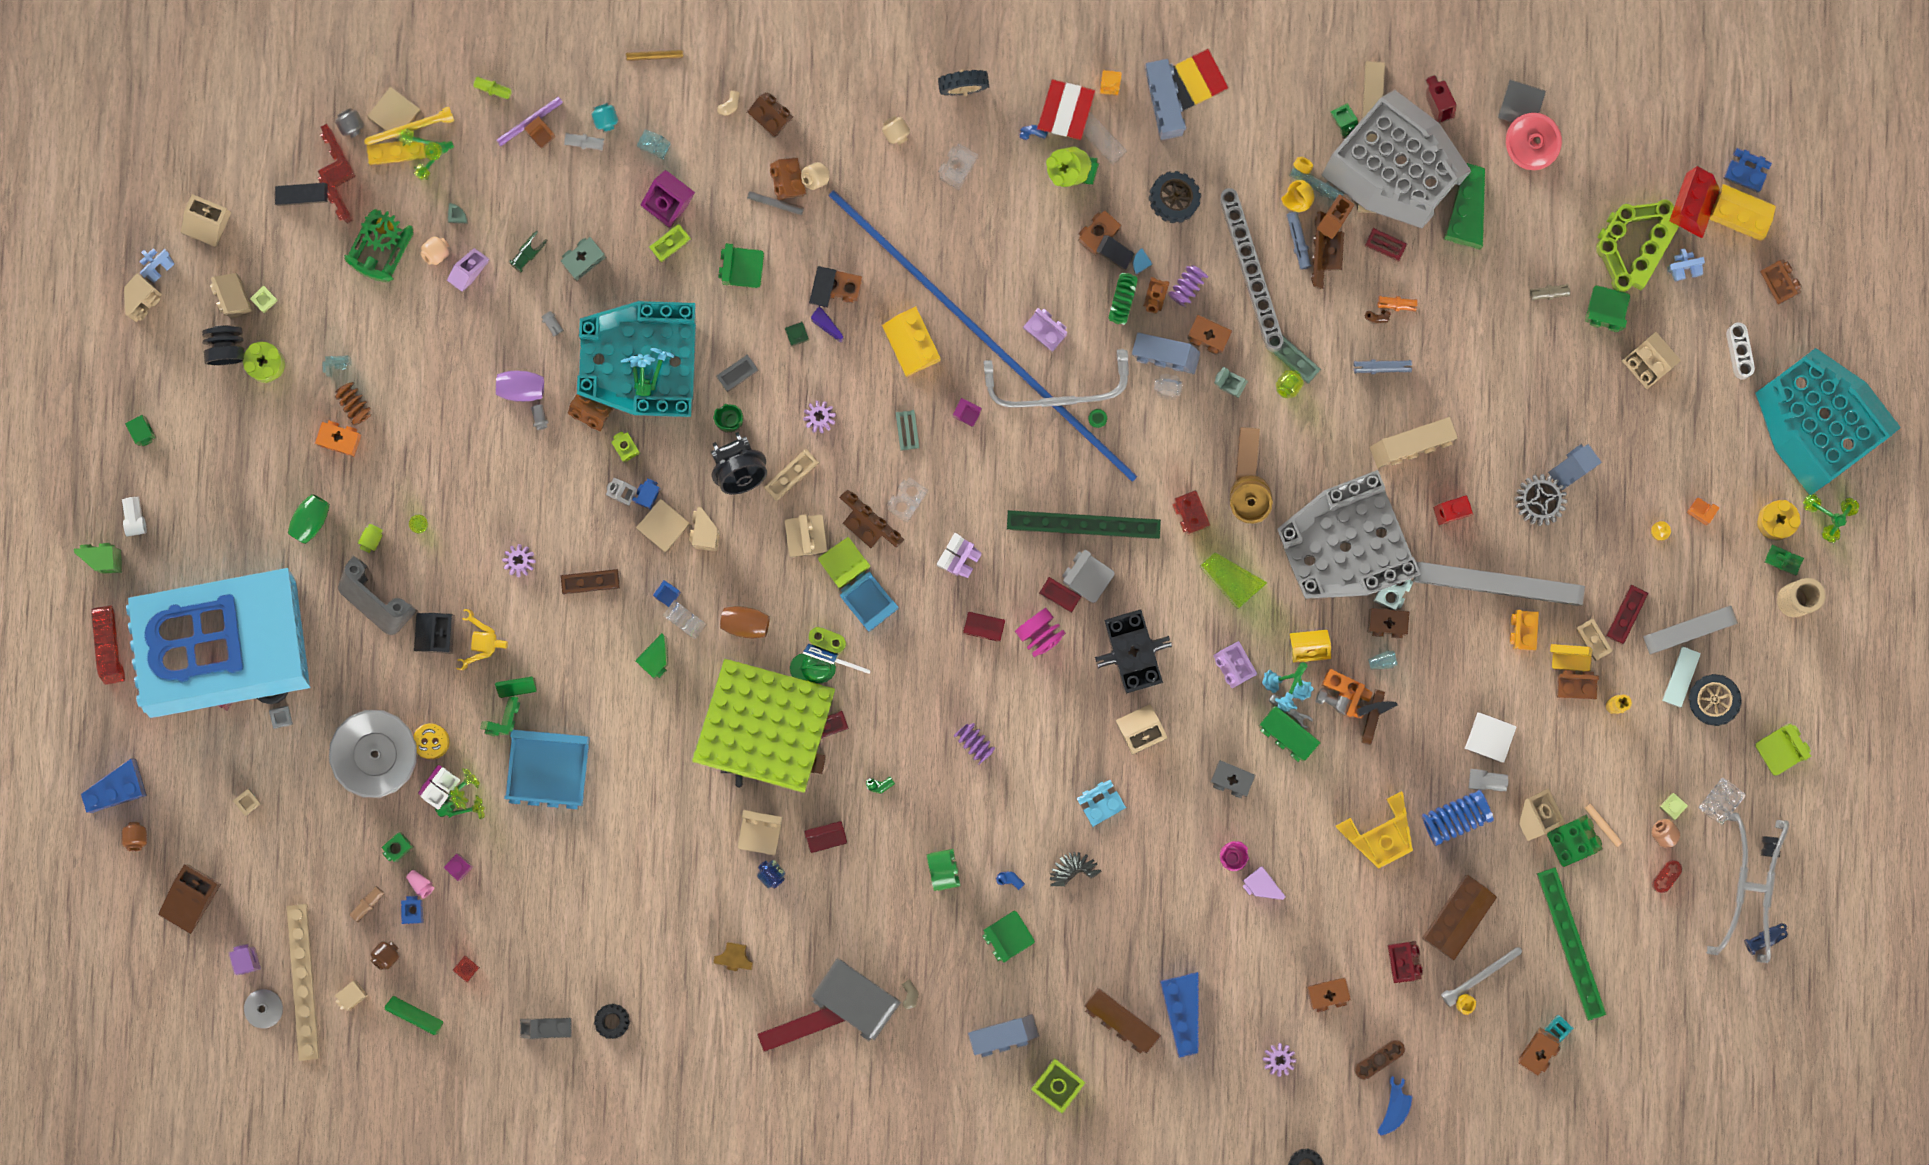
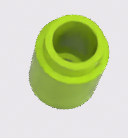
[358,524,383,553]

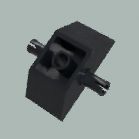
[1095,609,1172,694]

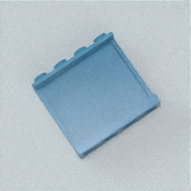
[504,730,590,810]

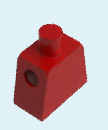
[1433,495,1474,526]

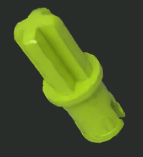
[473,76,512,99]

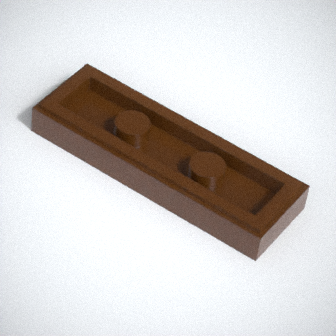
[560,569,620,595]

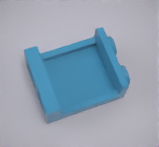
[840,571,899,632]

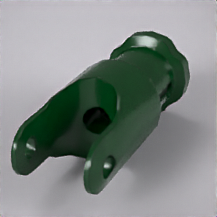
[509,231,548,273]

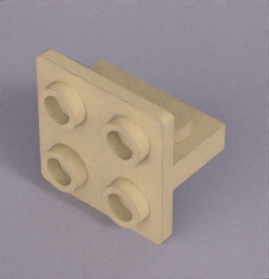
[785,514,827,557]

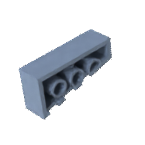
[1145,59,1186,141]

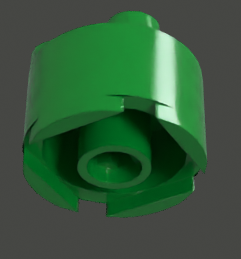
[927,849,961,891]

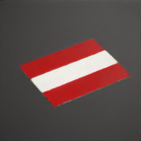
[1037,79,1096,140]

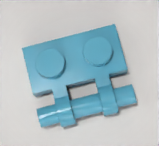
[1077,780,1126,827]

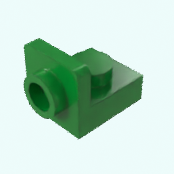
[1331,103,1359,138]

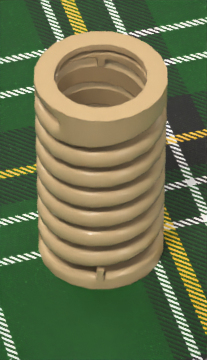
[1777,578,1825,617]

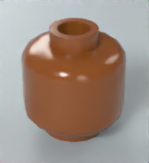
[121,822,147,852]

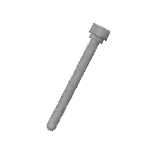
[1441,947,1522,1007]

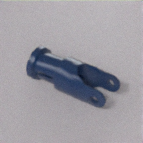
[1744,923,1788,956]

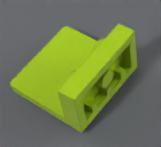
[818,537,871,590]

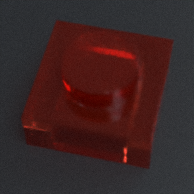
[452,955,480,983]

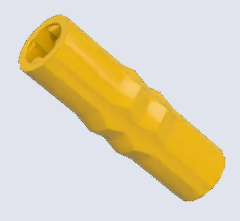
[1606,694,1632,714]

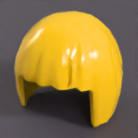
[1281,180,1315,212]

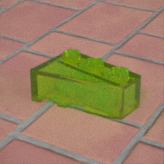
[1200,552,1268,610]

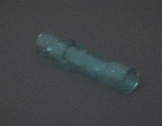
[1289,167,1345,201]

